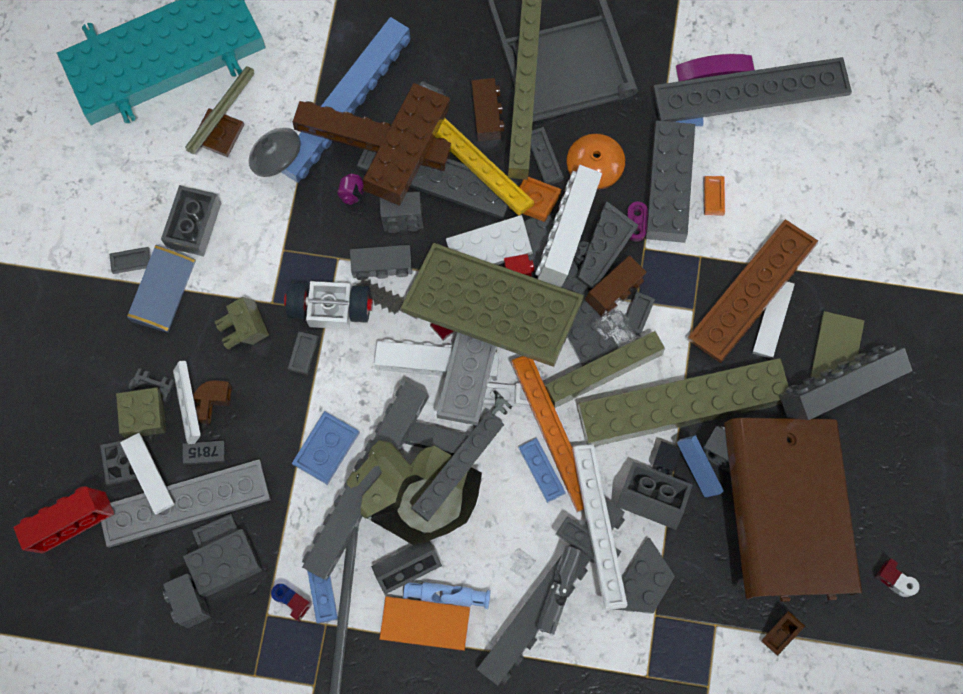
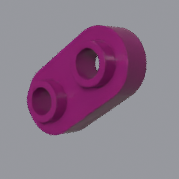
[627,202,648,241]

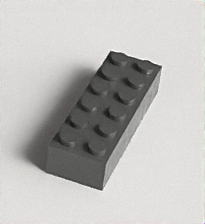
[645,121,695,243]
[779,345,913,420]

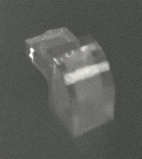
[593,308,639,348]

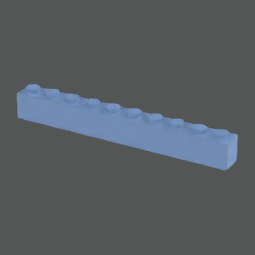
[281,17,411,183]

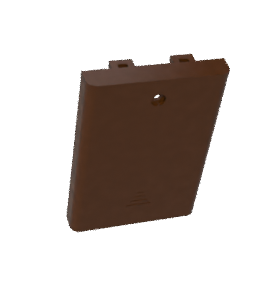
[724,418,862,602]

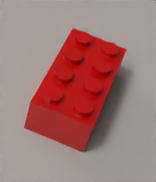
[13,486,114,554]

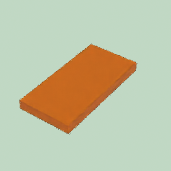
[380,597,470,651]

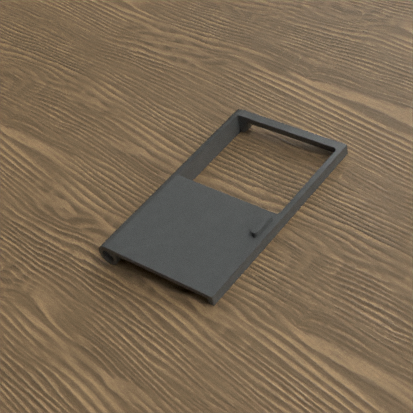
[487,0,638,122]

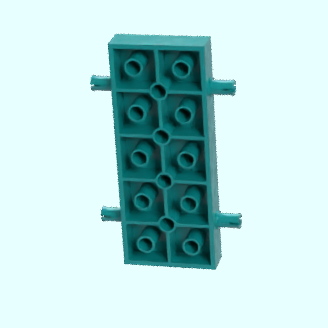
[57,0,266,125]

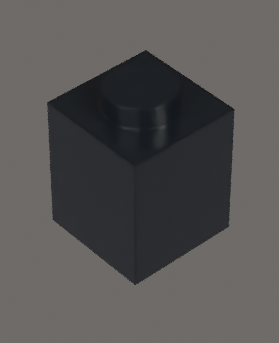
[652,441,681,475]

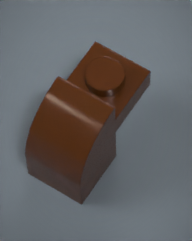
[193,381,232,425]

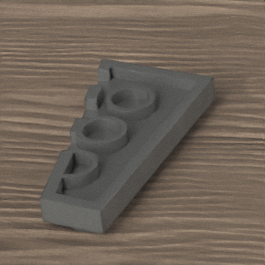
[577,202,638,289]

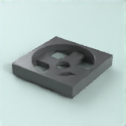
[100,440,138,486]

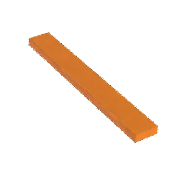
[511,356,584,512]

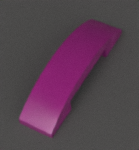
[676,54,755,82]

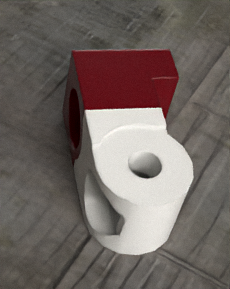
[874,558,919,597]

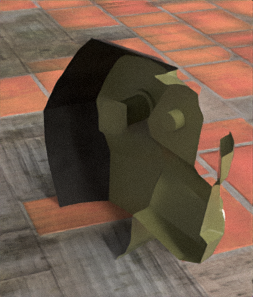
[347,440,482,545]

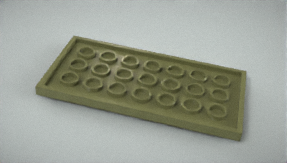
[401,243,584,367]

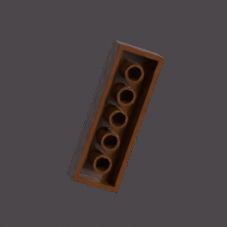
[363,83,450,206]

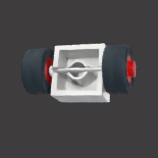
[284,281,373,329]

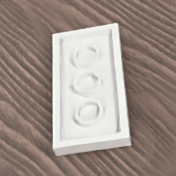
[446,215,533,265]

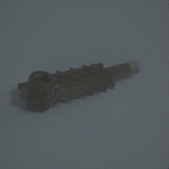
[356,279,418,319]

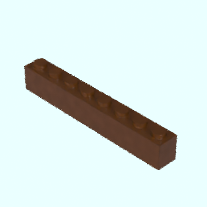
[292,101,451,172]

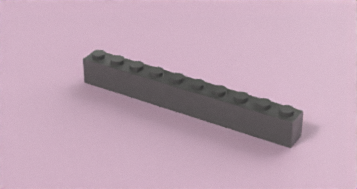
[302,382,429,581]
[477,498,625,687]

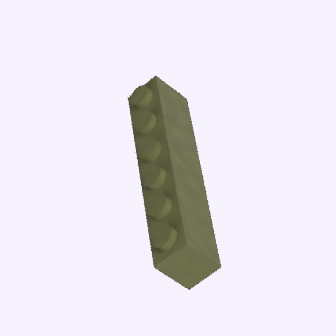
[545,331,665,408]

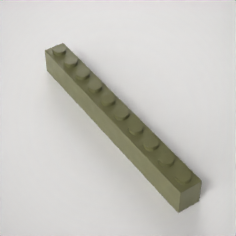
[508,0,542,180]

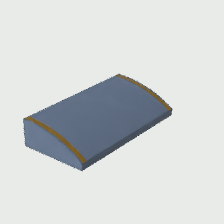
[127,245,196,333]

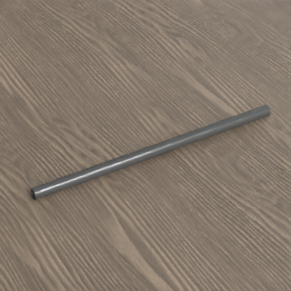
[329,470,359,694]

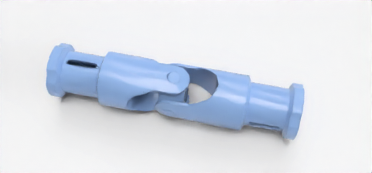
[403,582,491,609]

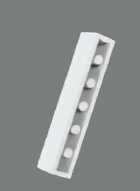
[374,339,499,381]

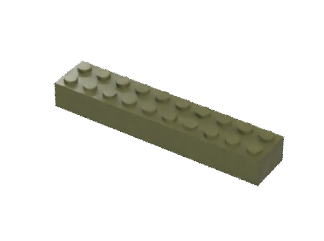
[578,358,789,447]

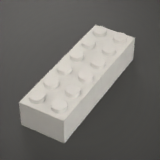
[535,165,602,287]

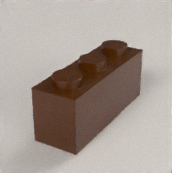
[472,78,504,142]
[585,256,647,317]

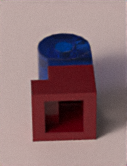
[271,583,312,622]

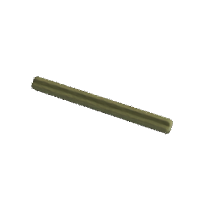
[185,66,254,154]

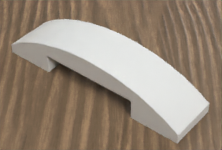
[483,383,530,406]

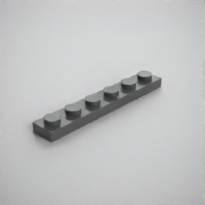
[411,411,505,522]

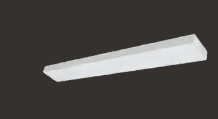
[572,444,627,610]

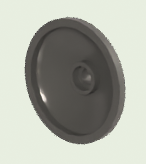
[248,128,301,177]

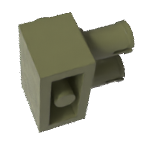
[215,297,269,349]

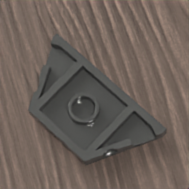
[612,538,675,614]

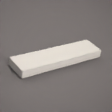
[752,282,794,359]
[173,361,201,444]
[120,433,175,515]

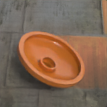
[567,134,625,189]

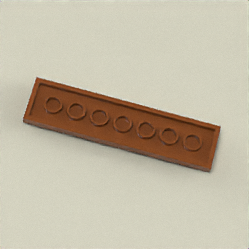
[688,219,818,363]

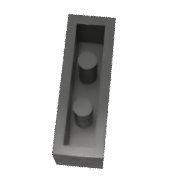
[350,245,413,280]
[371,541,442,595]

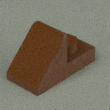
[761,611,805,656]

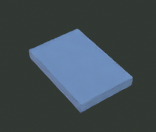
[292,411,360,485]

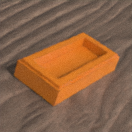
[704,176,725,216]

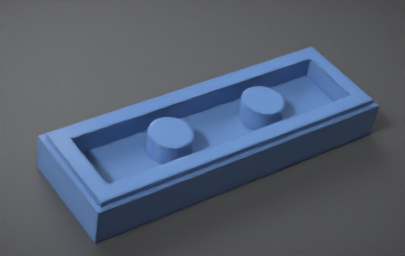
[677,435,723,497]
[519,438,566,503]
[307,571,338,624]

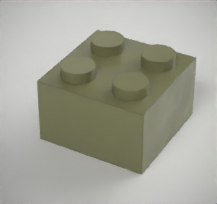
[116,388,166,439]

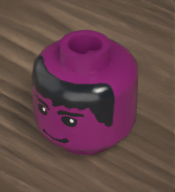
[337,174,364,205]

